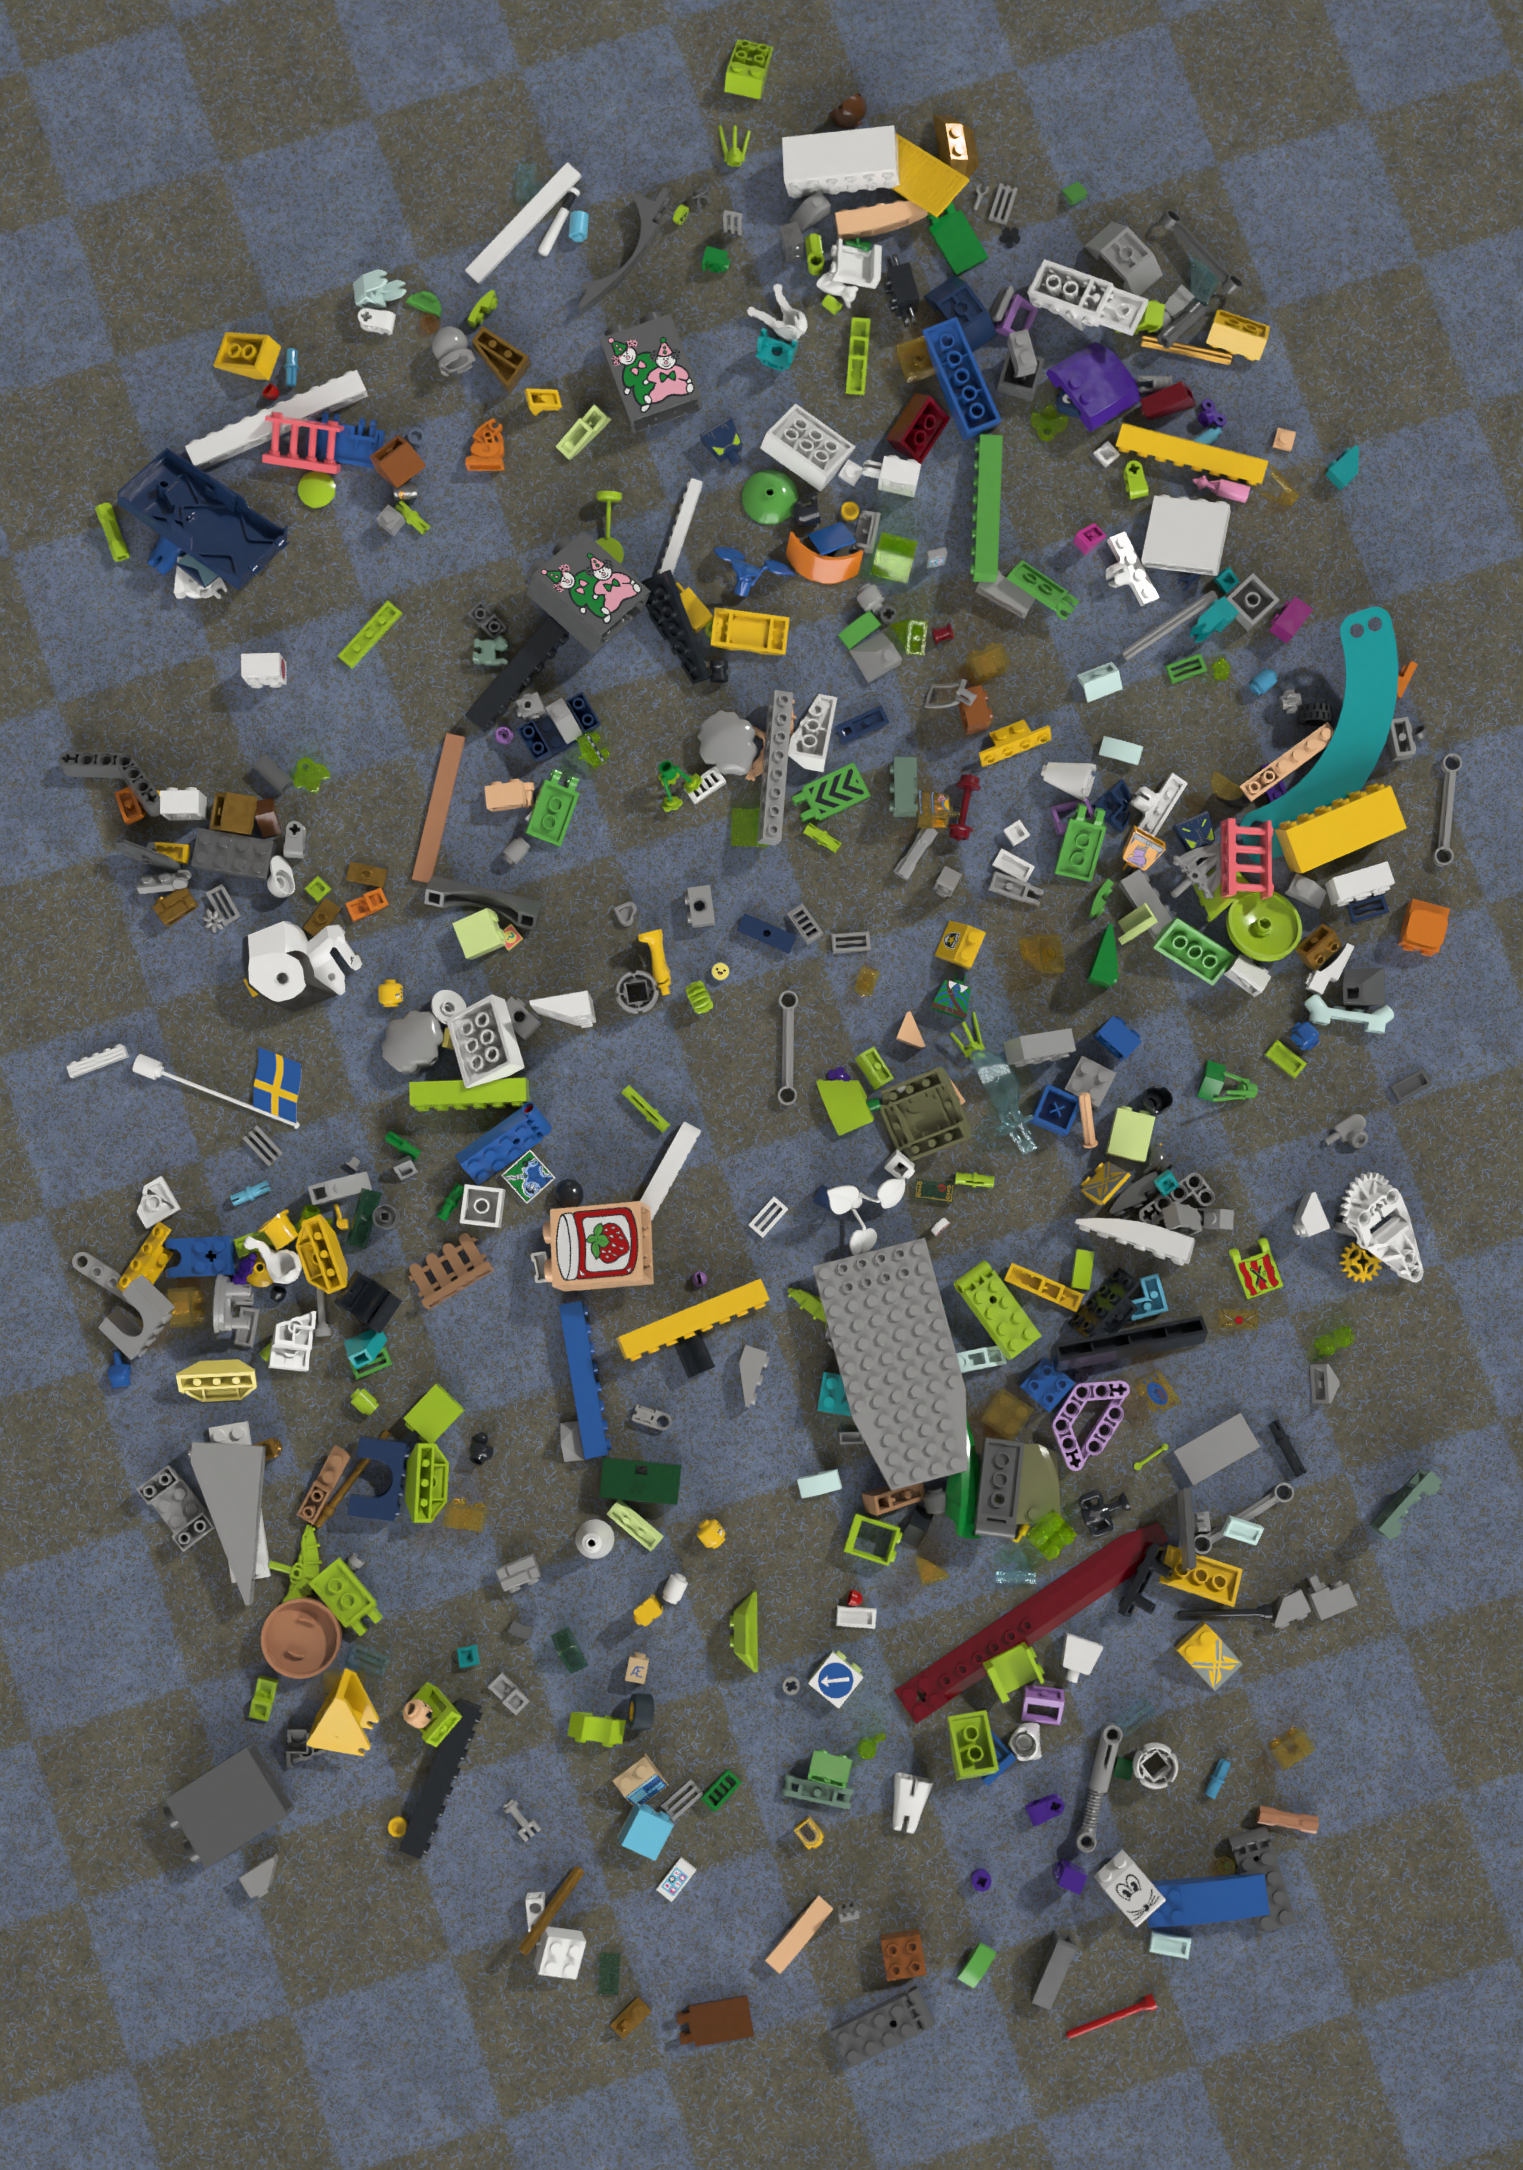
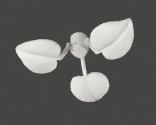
[827,1178,905,1256]

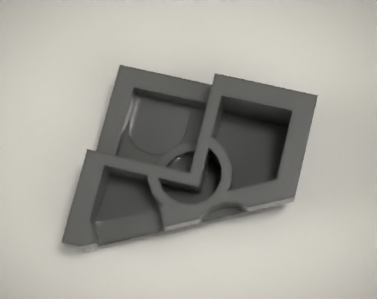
[286,1726,326,1768]

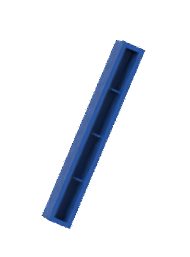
[559,1301,612,1459]

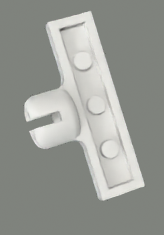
[1105,532,1159,606]
[1131,773,1188,837]

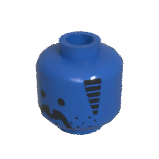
[1291,1022,1320,1050]

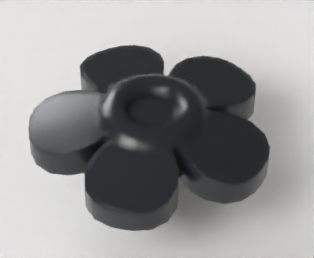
[999,227,1021,248]
[1073,1365,1093,1382]

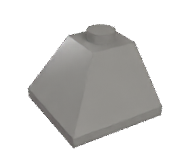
[849,632,902,683]

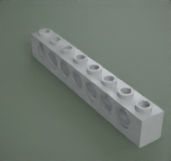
[757,690,793,846]

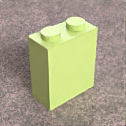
[1105,1106,1155,1163]

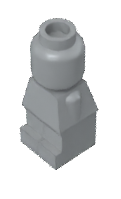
[1154,285,1195,333]

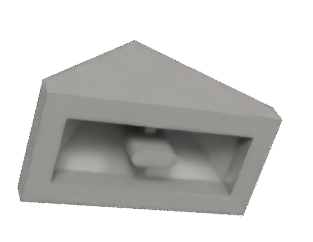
[1310,1364,1340,1403]
[560,1421,584,1462]

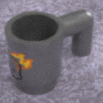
[393,478,418,501]

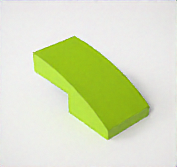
[249,1675,279,1722]

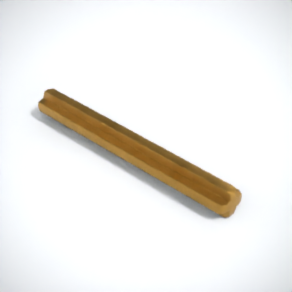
[1141,335,1233,365]
[518,1866,584,1956]

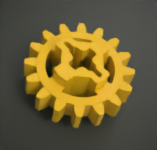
[1339,1242,1382,1283]

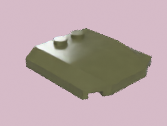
[880,1066,971,1161]
[979,1443,1061,1524]

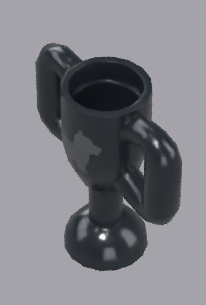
[1078,1490,1131,1537]

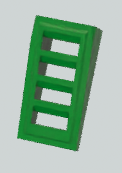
[700,1769,742,1813]

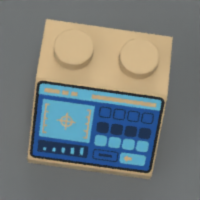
[613,1753,668,1806]

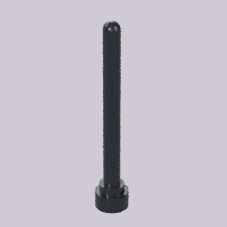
[1177,1604,1273,1620]

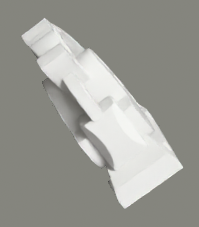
[174,557,228,599]

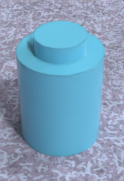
[569,211,589,242]

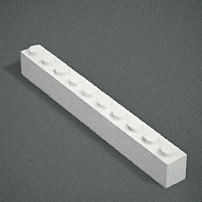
[185,370,368,470]

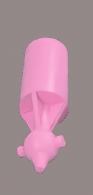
[1193,476,1250,503]

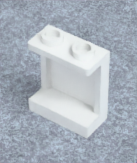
[830,238,882,289]

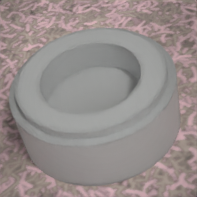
[1348,1128,1368,1149]

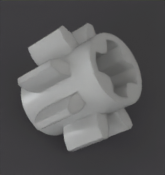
[1279,689,1302,714]

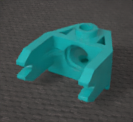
[756,328,798,372]
[1189,596,1240,643]

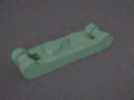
[781,1774,854,1809]

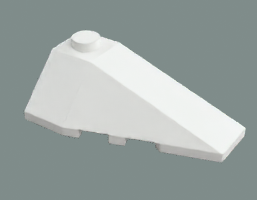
[788,694,837,772]

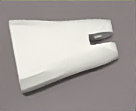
[892,1773,934,1834]

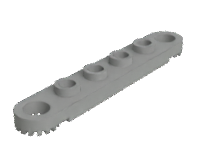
[72,1252,173,1322]

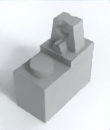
[1307,1574,1357,1620]

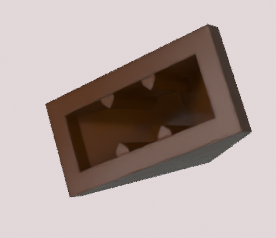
[255,797,282,838]

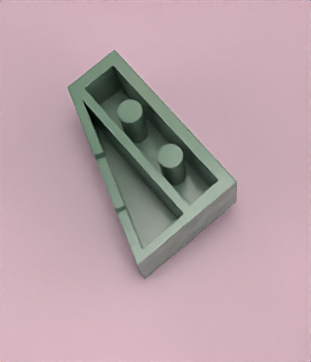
[889,757,918,817]

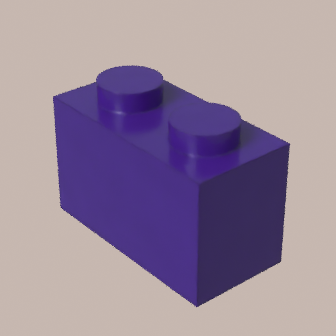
[1052,1858,1088,1895]

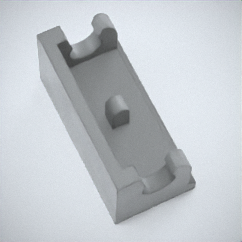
[853,511,881,554]

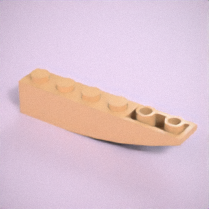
[835,200,928,241]
[1239,722,1334,801]

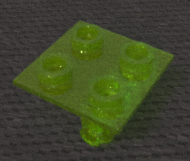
[731,807,769,847]

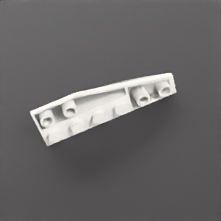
[1075,1218,1195,1266]

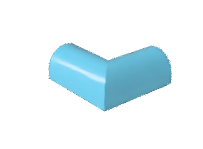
[1130,1273,1169,1321]

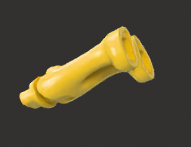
[637,929,671,996]

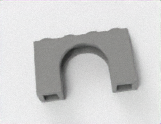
[98,1275,175,1360]

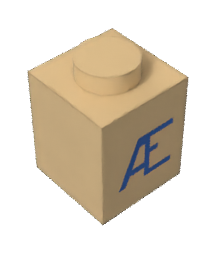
[625,1652,650,1684]

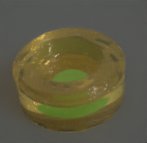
[1216,1856,1237,1876]

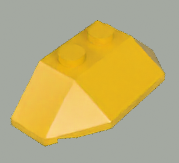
[295,1214,348,1294]

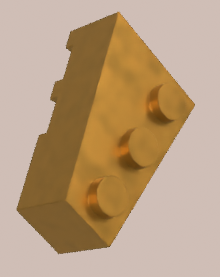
[472,326,531,395]

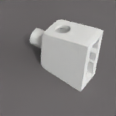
[1061,1633,1103,1683]

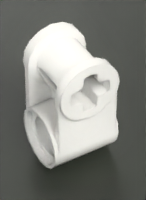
[358,308,396,335]

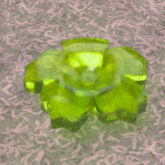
[1211,658,1231,681]

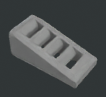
[787,903,824,945]

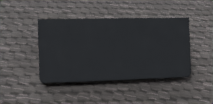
[674,1330,715,1378]

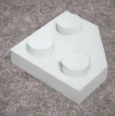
[137,1176,182,1229]

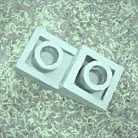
[1099,736,1143,765]
[797,1469,842,1498]

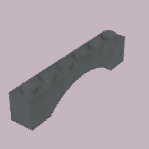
[424,876,543,930]

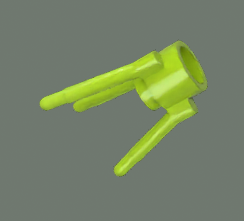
[718,125,751,166]
[950,1012,985,1060]

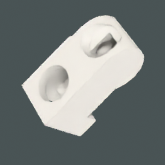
[525,1892,545,1932]

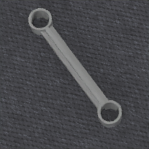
[1432,753,1462,867]
[778,990,798,1106]
[1194,1482,1294,1554]

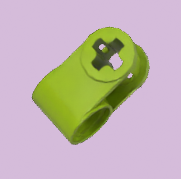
[1123,460,1149,500]

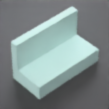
[1077,662,1122,702]

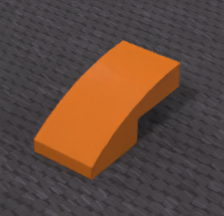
[345,887,389,922]

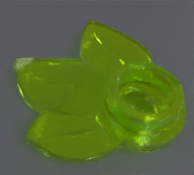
[1031,405,1068,442]
[293,757,331,794]

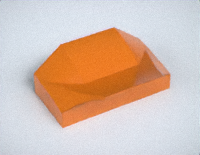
[114,787,147,826]

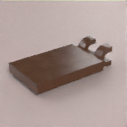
[676,1995,754,2047]

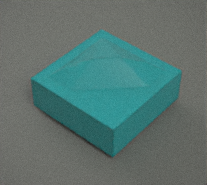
[1213,567,1240,594]
[1152,1169,1179,1197]
[457,1645,480,1668]

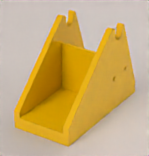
[306,1668,379,1756]

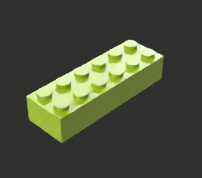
[409,1078,530,1112]

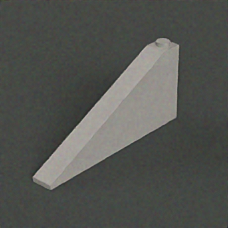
[188,1441,266,1606]

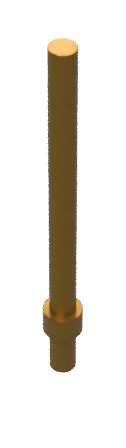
[314,1429,391,1529]

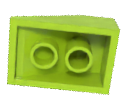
[947,1710,999,1780]

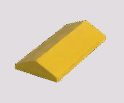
[1159,1545,1243,1607]

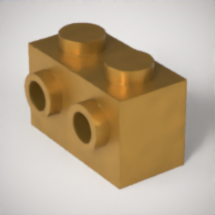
[1295,924,1342,971]

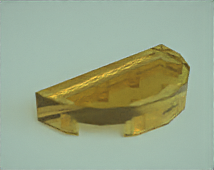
[1211,770,1244,800]

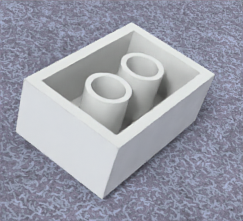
[1324,861,1395,907]

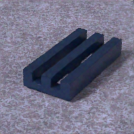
[1346,894,1389,923]

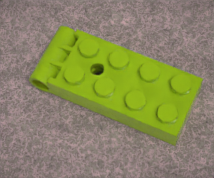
[953,1260,1041,1360]

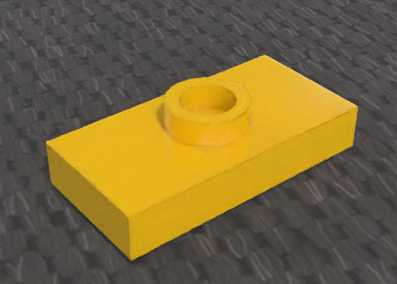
[153,842,190,864]

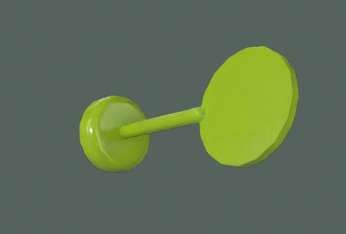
[596,491,624,564]

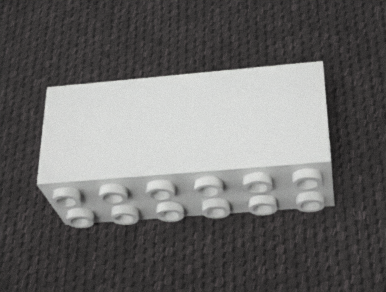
[782,125,900,198]

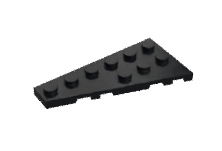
[641,569,710,685]

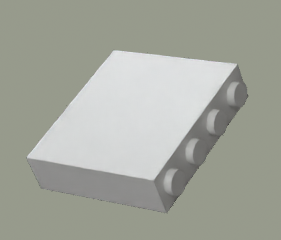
[1141,494,1231,576]

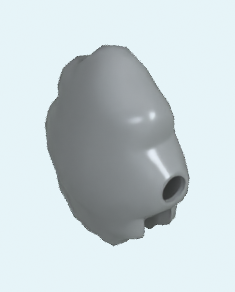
[698,710,758,776]
[381,1010,444,1074]

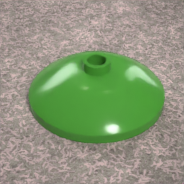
[742,469,798,525]

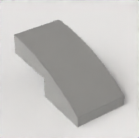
[487,1671,530,1715]

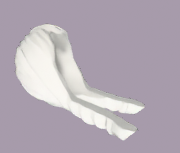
[747,284,808,342]

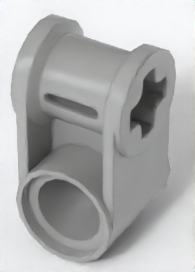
[284,821,306,859]

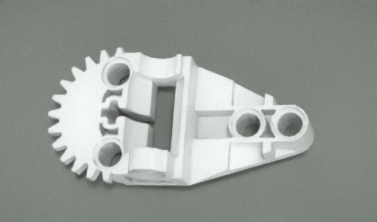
[1341,1172,1423,1282]

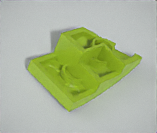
[1194,867,1250,923]
[816,1079,874,1136]

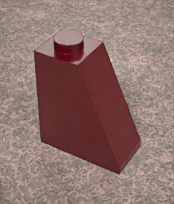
[1140,381,1197,421]

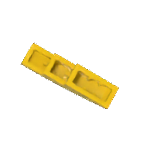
[1004,1263,1084,1313]

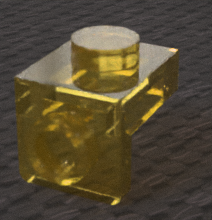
[854,965,880,997]

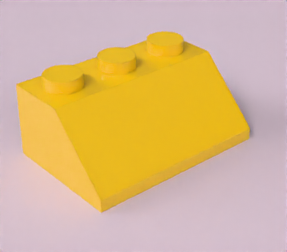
[1206,309,1270,361]

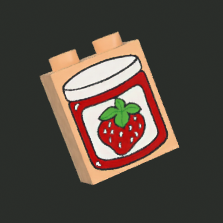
[543,1201,654,1292]

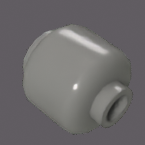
[857,583,885,613]

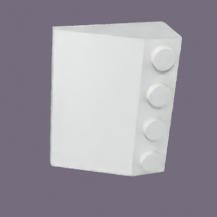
[760,404,855,491]
[529,991,596,1028]
[446,995,525,1088]

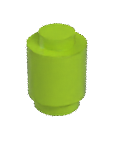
[350,1388,379,1416]

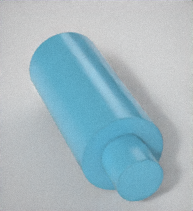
[1192,427,1222,445]

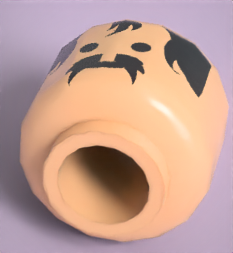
[403,1699,433,1728]

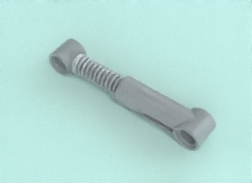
[1075,1722,1122,1853]

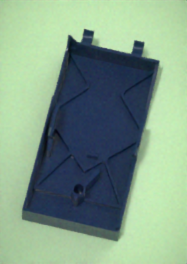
[117,448,290,590]

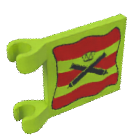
[1229,1238,1283,1300]

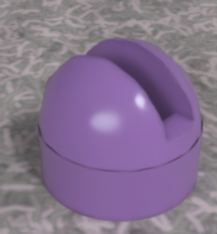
[692,1272,707,1287]

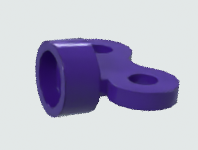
[1198,399,1227,427]

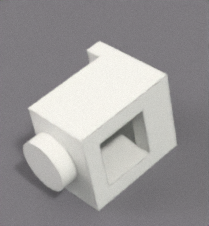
[884,1149,915,1179]

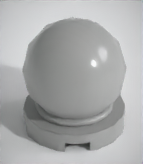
[431,326,476,376]

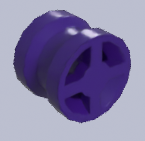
[971,1868,992,1892]

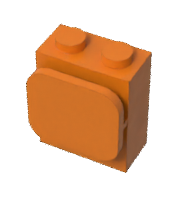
[1397,899,1450,957]

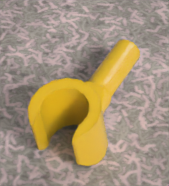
[334,1204,349,1230]

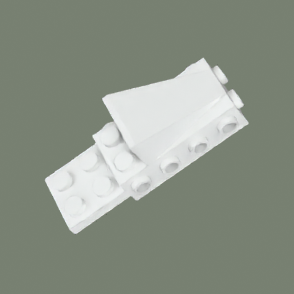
[1028,259,1149,336]

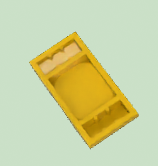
[710,607,790,655]

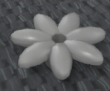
[202,909,224,933]

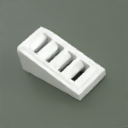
[684,766,726,804]

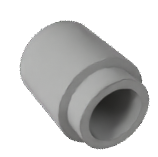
[502,837,530,865]

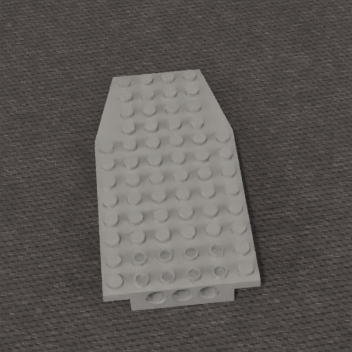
[812,1238,967,1490]

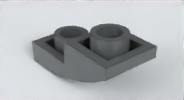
[467,601,507,640]

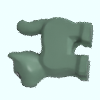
[473,635,510,666]

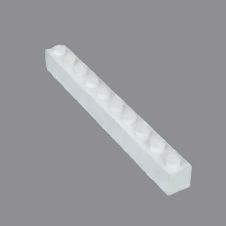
[657,478,703,575]

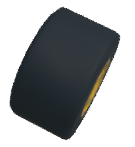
[628,1693,654,1730]

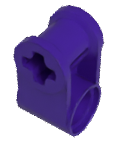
[1025,1793,1064,1826]

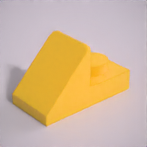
[525,389,562,416]

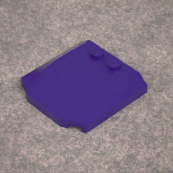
[1045,342,1140,433]

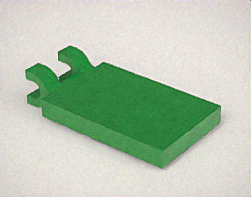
[927,201,988,276]

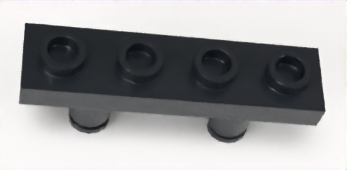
[1118,1542,1174,1617]

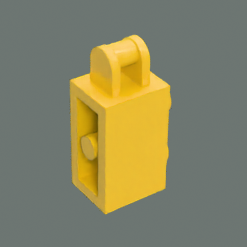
[676,582,713,634]

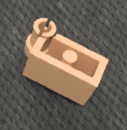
[484,779,535,812]

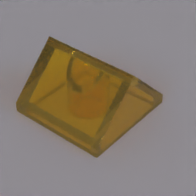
[912,1552,951,1586]

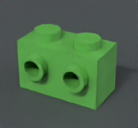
[807,1750,852,1789]

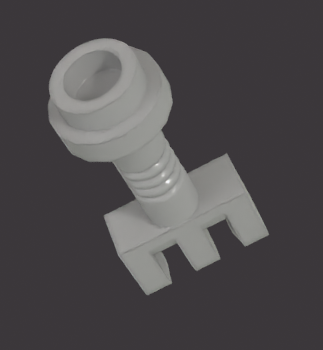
[503,1798,542,1842]

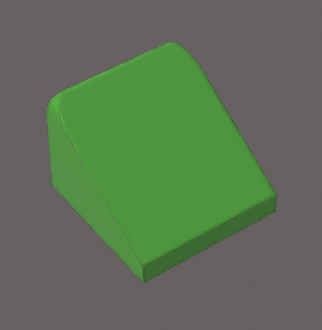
[1062,181,1088,206]

